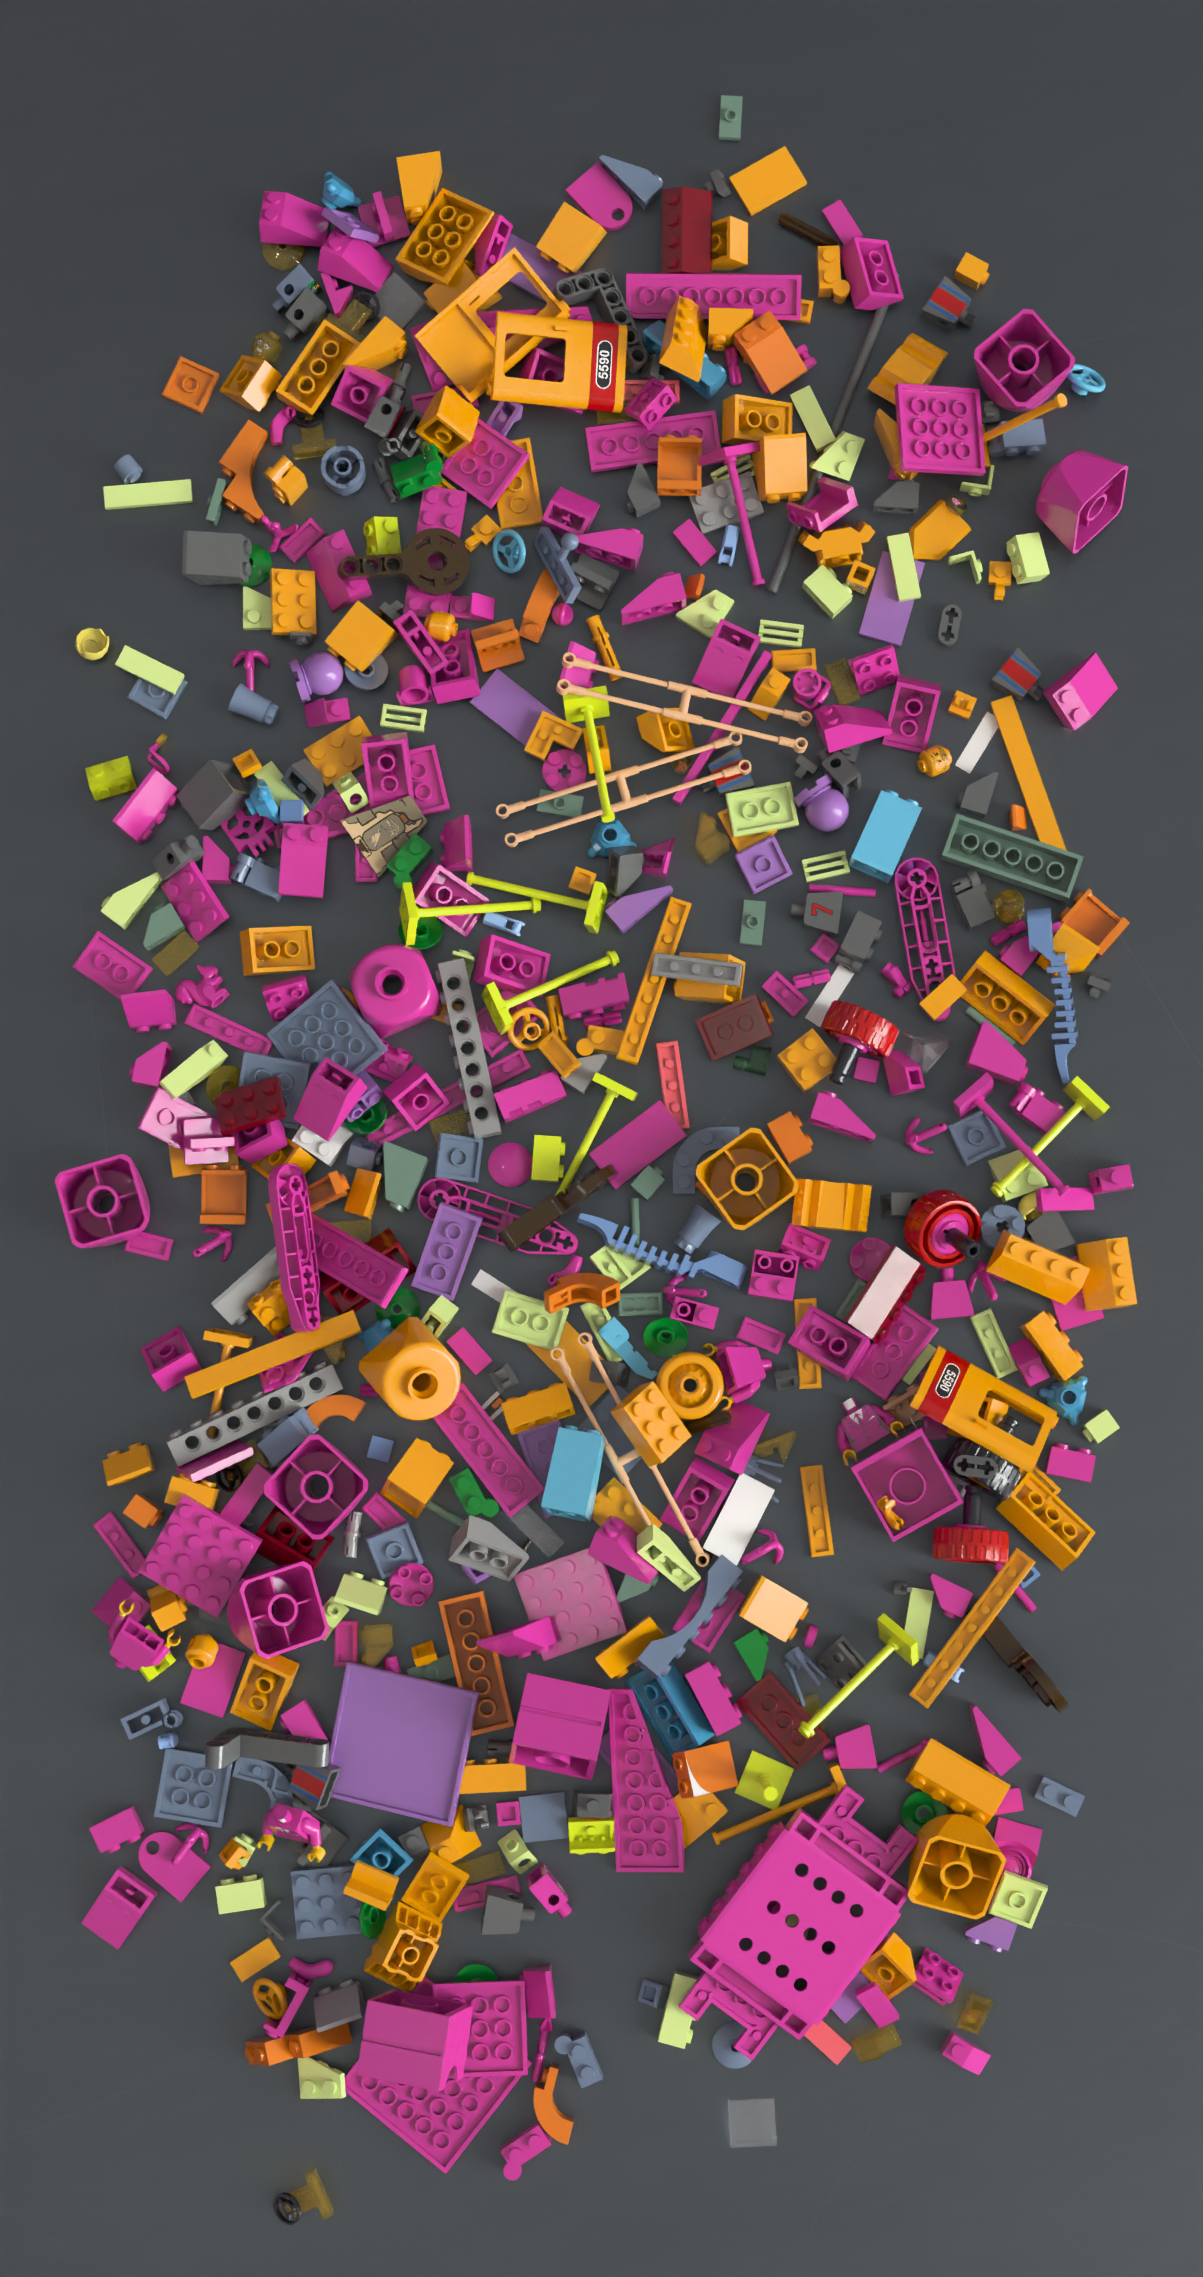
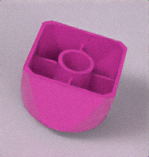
[974,309,1075,412]
[1036,449,1128,554]
[347,944,443,1039]
[55,1154,150,1248]
[264,1435,368,1539]
[227,1561,329,1659]

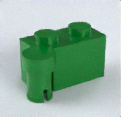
[390,444,443,498]
[386,833,433,891]
[449,1468,499,1517]

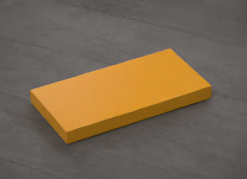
[496,437,543,530]
[526,1321,608,1407]

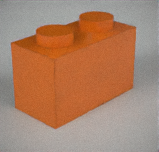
[766,1111,813,1165]
[123,1494,164,1528]

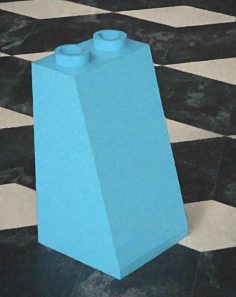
[848,790,922,883]
[541,1425,605,1523]

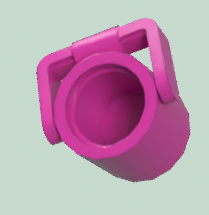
[396,665,435,706]
[791,668,831,712]

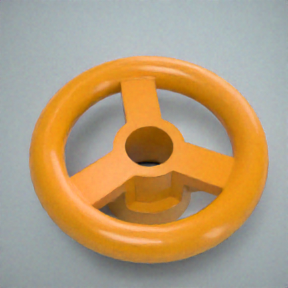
[507,1007,550,1051]
[253,1978,288,2020]

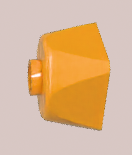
[696,1128,799,1230]
[359,1317,461,1420]
[908,1814,1006,1920]

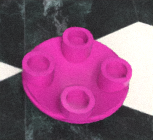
[488,1143,532,1188]
[849,1237,891,1282]
[389,1563,434,1607]

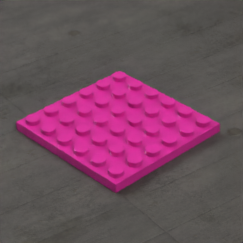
[344,1975,532,2174]

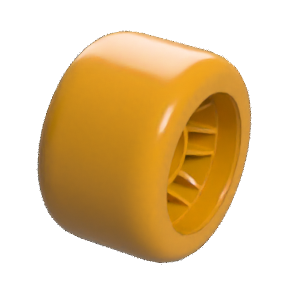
[656,1351,724,1420]

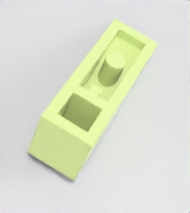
[101,872,163,930]
[159,1040,228,1099]
[636,1523,701,1592]

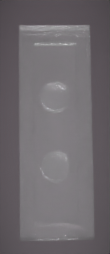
[501,1504,565,1558]

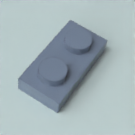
[1033,1776,1085,1817]

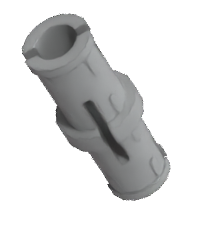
[342,1511,363,1558]

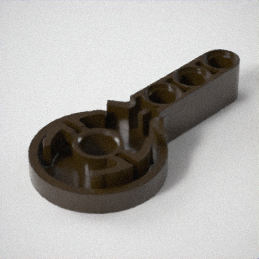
[337,528,470,596]
[498,1164,619,1253]
[965,1607,1069,1713]

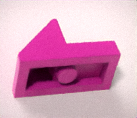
[321,273,354,321]
[450,593,495,621]
[304,698,351,728]

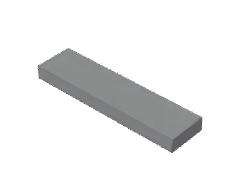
[651,953,743,987]

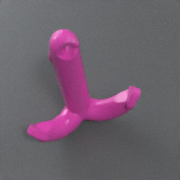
[261,516,298,552]
[232,649,270,691]
[904,1117,947,1154]
[192,1226,233,1262]
[967,1261,1005,1301]
[663,1274,707,1307]
[740,1528,784,1564]
[171,1822,209,1865]

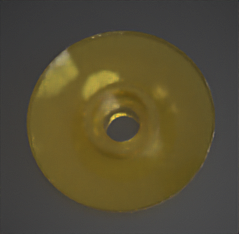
[262,242,306,270]
[206,1065,241,1106]

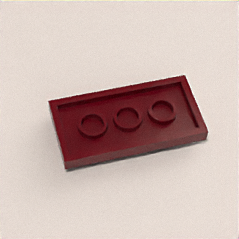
[736,1671,831,1771]

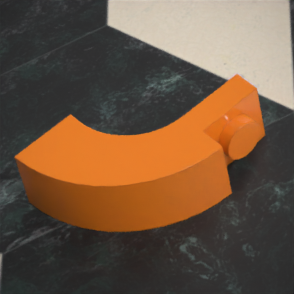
[518,567,560,643]
[544,1273,620,1314]
[306,1395,367,1428]
[533,2063,574,2145]

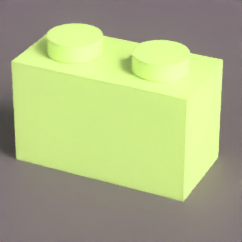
[1006,532,1050,584]
[802,564,853,619]
[215,1874,267,1914]

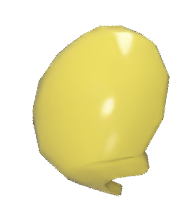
[75,628,109,661]
[1018,1191,1044,1222]

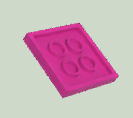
[441,418,530,509]

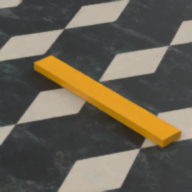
[990,695,1067,851]
[616,897,692,1065]
[184,1310,362,1399]
[909,1548,1036,1709]

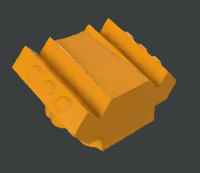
[867,333,948,405]
[798,520,876,568]
[791,1179,872,1232]
[364,1901,442,1992]

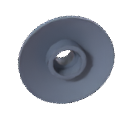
[344,654,388,690]
[712,2021,751,2069]

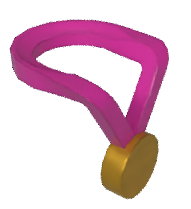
[147,733,170,774]

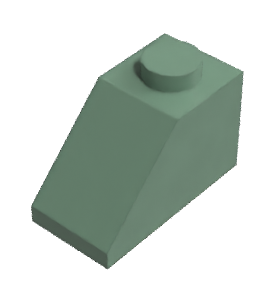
[143,903,186,951]
[616,1574,660,1603]

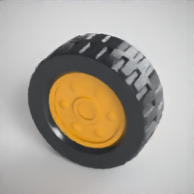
[943,1414,1021,1501]

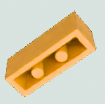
[501,1382,576,1435]
[459,1758,527,1794]

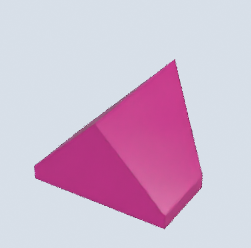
[640,837,675,879]

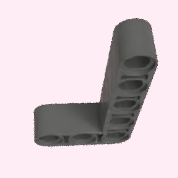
[552,268,648,373]
[205,1728,329,1769]

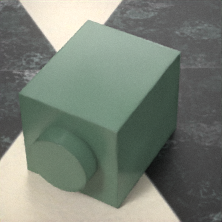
[630,1165,665,1201]

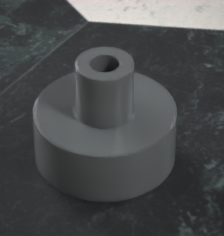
[293,1795,312,1812]

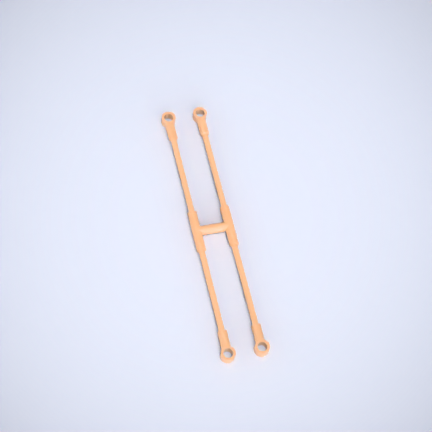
[556,652,812,753]
[496,732,752,848]
[550,1332,710,1567]

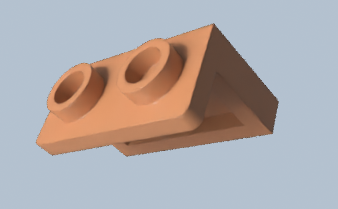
[882,1384,927,1431]

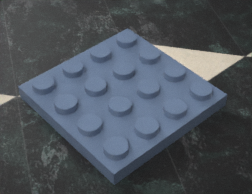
[266,979,388,1086]

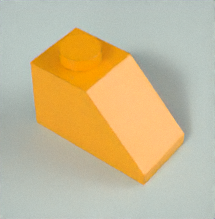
[747,667,791,721]
[583,725,611,774]

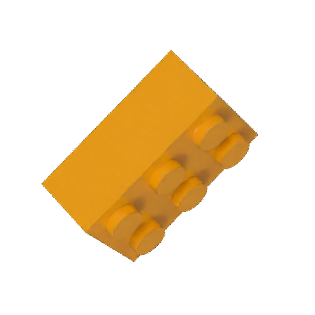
[610,1381,691,1466]

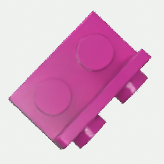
[623,377,677,430]
[365,1039,413,1083]
[778,1223,831,1271]

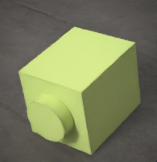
[1082,1409,1120,1444]

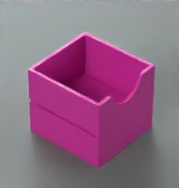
[851,1425,963,1542]
[509,1673,611,1780]
[357,1989,473,2092]

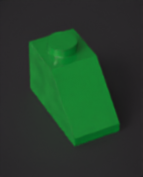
[733,1627,769,1682]

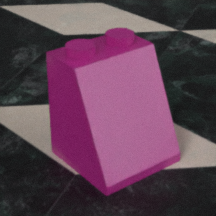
[964,1021,1028,1086]

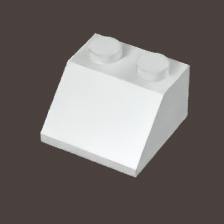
[292,1122,354,1167]

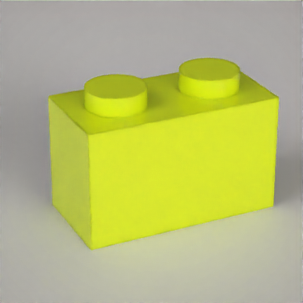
[531,1135,566,1183]

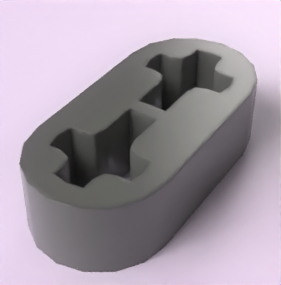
[937,604,962,647]
[954,1455,998,1478]

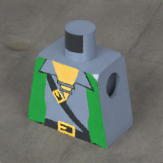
[271,264,322,314]

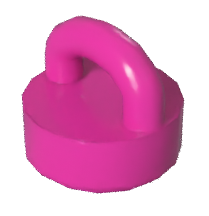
[552,603,573,627]

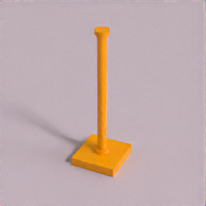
[982,393,1067,469]
[203,1327,255,1437]
[712,1762,847,1845]

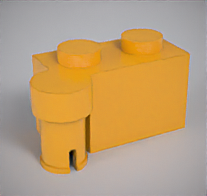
[816,245,850,304]
[264,455,308,506]
[576,1025,625,1057]
[147,1584,188,1632]

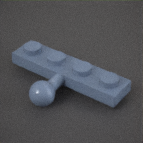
[533,526,582,604]

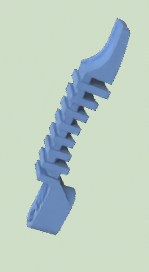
[1027,908,1078,1083]
[576,1213,748,1289]

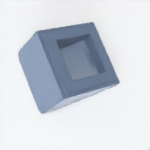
[637,1978,670,2008]

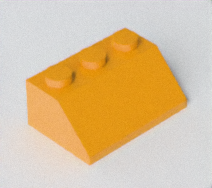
[1076,1237,1137,1312]
[1019,1311,1083,1382]
[595,1615,666,1679]

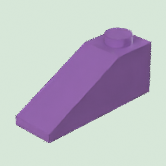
[605,885,673,935]

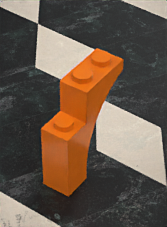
[219,419,269,525]
[265,1170,350,1223]
[245,2023,352,2066]

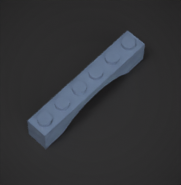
[635,1554,743,1680]

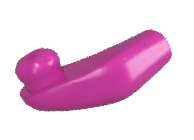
[269,406,296,446]
[547,1254,584,1288]
[288,1957,333,1979]

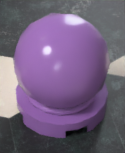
[289,651,343,703]
[794,774,849,832]

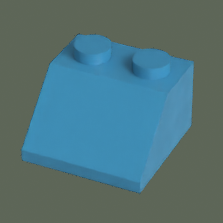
[350,1828,414,1876]

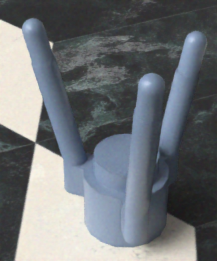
[743,1455,784,1503]
[784,1646,827,1707]

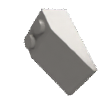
[448,1515,529,1582]
[313,1978,367,2033]

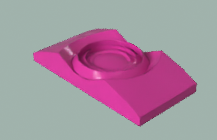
[987,1817,1042,1910]

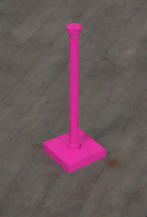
[698,442,765,586]
[953,1072,1071,1197]

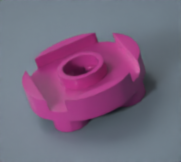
[542,749,587,794]

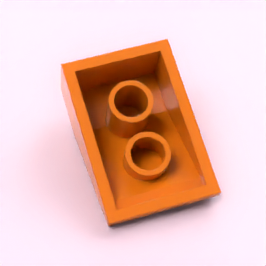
[734,310,807,395]

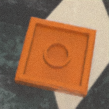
[162,356,220,414]

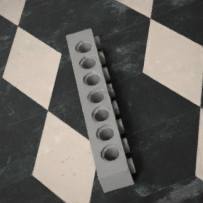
[435,958,502,1139]
[166,1361,343,1467]

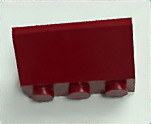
[255,1505,334,1573]

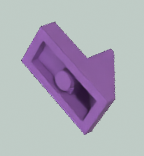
[486,401,523,437]

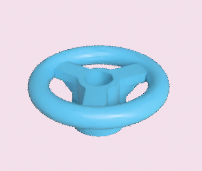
[1067,364,1106,395]
[492,529,526,574]

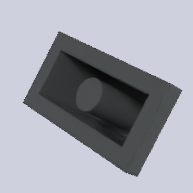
[625,462,660,518]
[872,479,919,515]
[281,758,325,810]
[956,772,999,819]
[606,845,644,897]
[398,1824,431,1872]

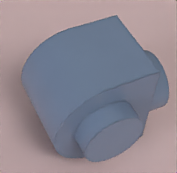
[113,454,143,485]

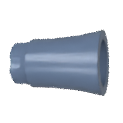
[228,683,279,725]
[674,1203,721,1254]

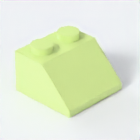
[987,1146,1048,1203]
[334,1571,389,1615]

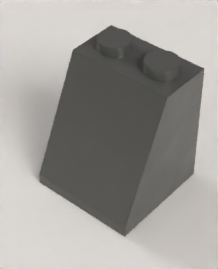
[182,531,252,586]
[176,759,252,830]

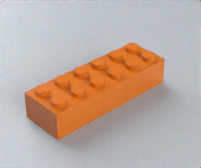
[438,1590,515,1736]

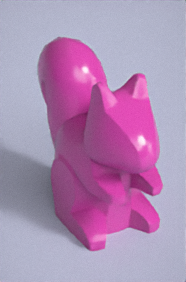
[175,965,230,1008]

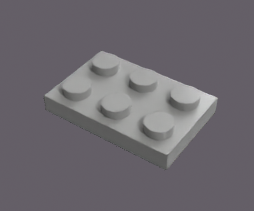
[688,471,764,535]

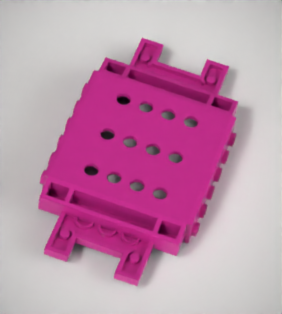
[678,1784,919,2061]

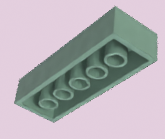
[941,814,1084,903]

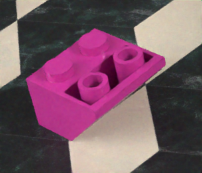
[542,487,600,536]
[747,1250,800,1302]

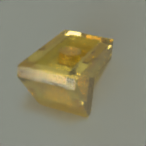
[753,1430,796,1464]
[957,1992,994,2035]
[851,2022,902,2063]

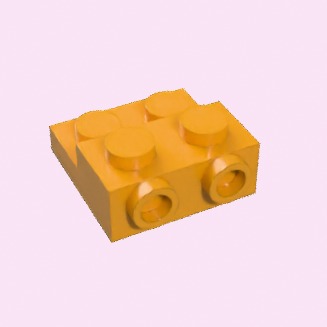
[247,1278,290,1337]

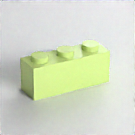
[658,1970,699,2049]

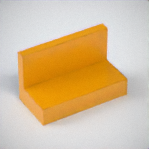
[343,1860,399,1911]

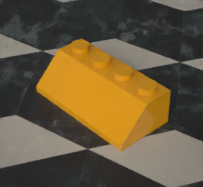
[659,295,708,382]
[276,319,361,416]
[960,950,1055,1045]
[985,1229,1090,1305]
[995,1472,1096,1571]
[905,1738,1011,1826]

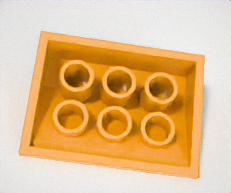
[395,188,495,285]

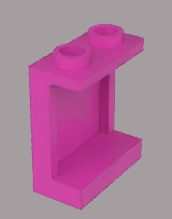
[786,477,858,532]
[262,1971,313,2038]

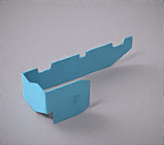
[598,1317,658,1379]

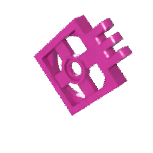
[220,806,276,857]

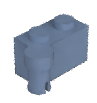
[987,419,1046,457]
[230,853,282,903]
[257,1407,319,1466]
[120,1698,184,1740]
[555,2032,603,2089]

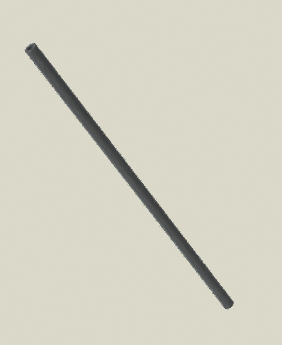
[766,273,900,594]

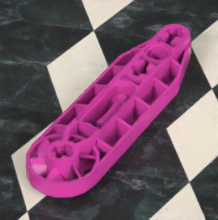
[894,858,955,1022]
[268,1163,320,1333]
[417,1178,578,1255]

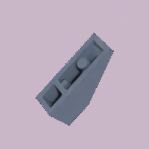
[599,155,663,211]

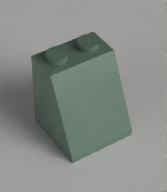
[383,1141,429,1213]

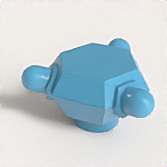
[321,172,363,210]
[244,779,280,824]
[587,819,637,858]
[357,1319,395,1352]
[1038,1375,1088,1426]

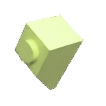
[421,1295,459,1339]

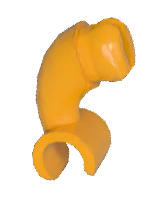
[877,1495,904,1530]

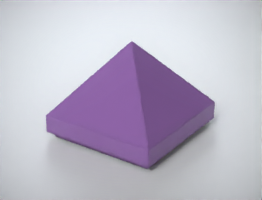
[461,1565,491,1585]

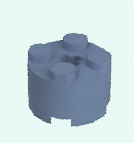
[321,445,366,496]
[980,1204,1025,1250]

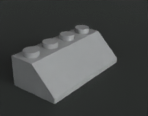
[211,1247,280,1326]

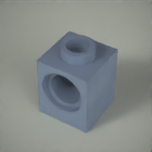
[346,1137,383,1171]

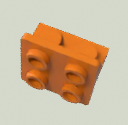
[471,619,525,672]

